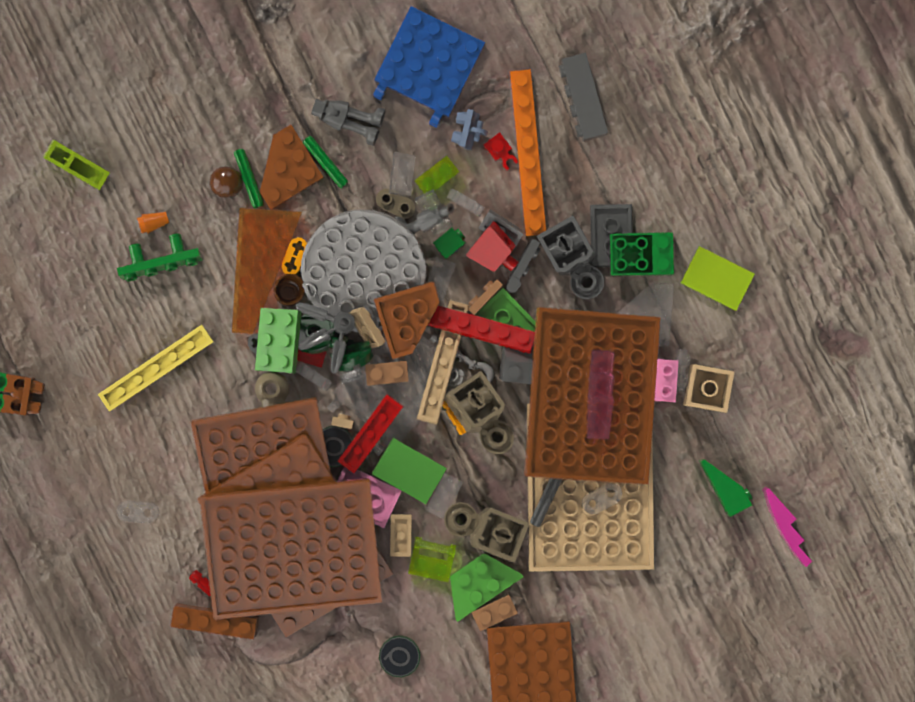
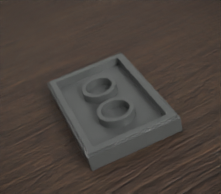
[590,204,632,267]

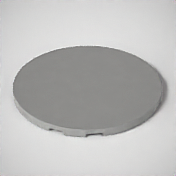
[301,210,427,332]

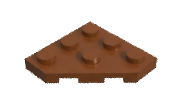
[260,124,324,210]
[374,281,440,359]

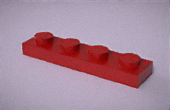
[337,394,404,473]

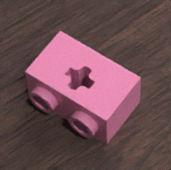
[655,359,679,402]

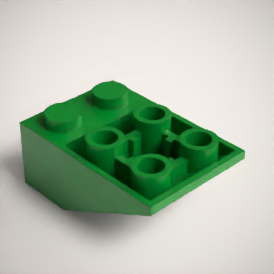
[610,232,674,276]

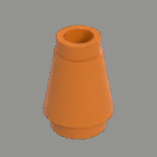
[137,211,169,234]

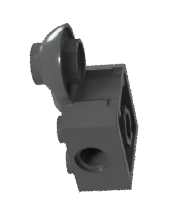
[537,216,604,299]

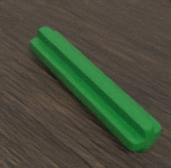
[303,136,348,188]
[234,149,264,209]

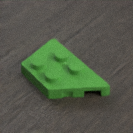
[450,553,524,622]

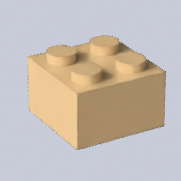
[683,364,734,413]

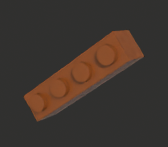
[170,603,259,640]

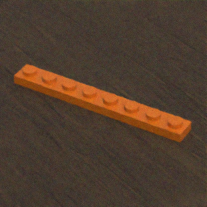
[510,69,546,237]

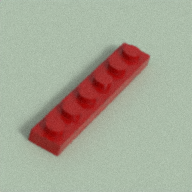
[427,305,535,354]

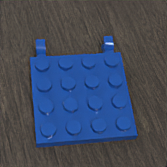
[373,6,485,128]

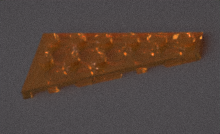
[232,208,302,334]

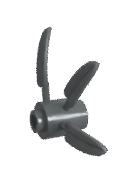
[296,303,355,374]

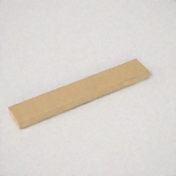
[417,300,470,425]

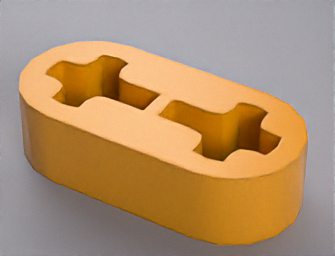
[281,237,307,274]

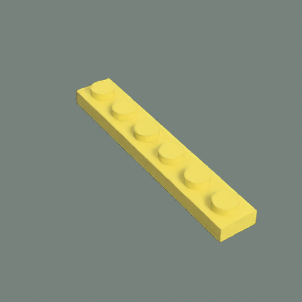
[98,325,214,412]

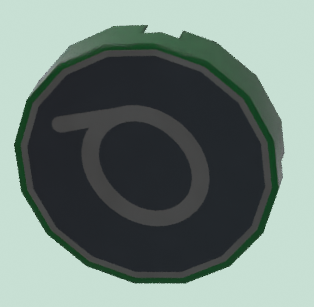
[322,426,353,467]
[379,635,420,678]

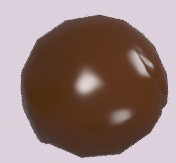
[209,166,243,198]
[273,273,305,306]

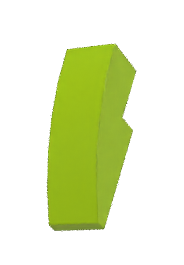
[43,140,110,190]

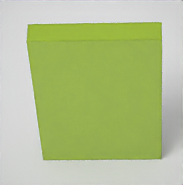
[680,246,755,311]

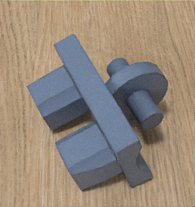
[451,109,488,150]

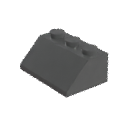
[499,345,534,384]

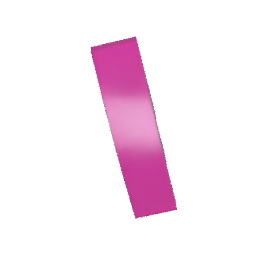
[762,487,812,567]

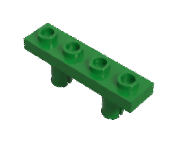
[117,233,203,282]

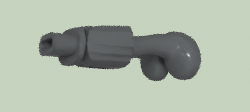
[311,99,385,146]
[394,203,455,234]

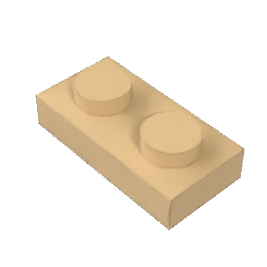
[349,307,386,348]
[390,514,412,557]

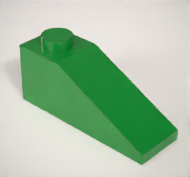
[698,459,753,517]

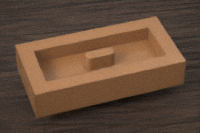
[468,280,503,315]
[365,361,409,386]
[471,594,518,631]

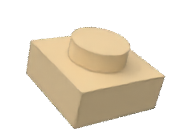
[331,413,354,429]

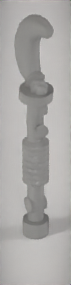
[430,333,494,383]

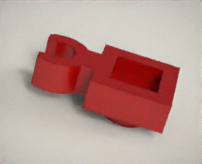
[483,132,518,171]

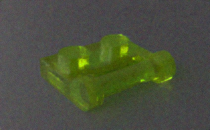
[408,537,457,583]

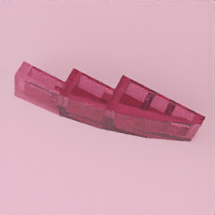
[587,350,614,439]

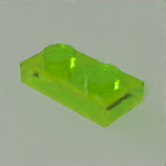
[414,156,460,197]

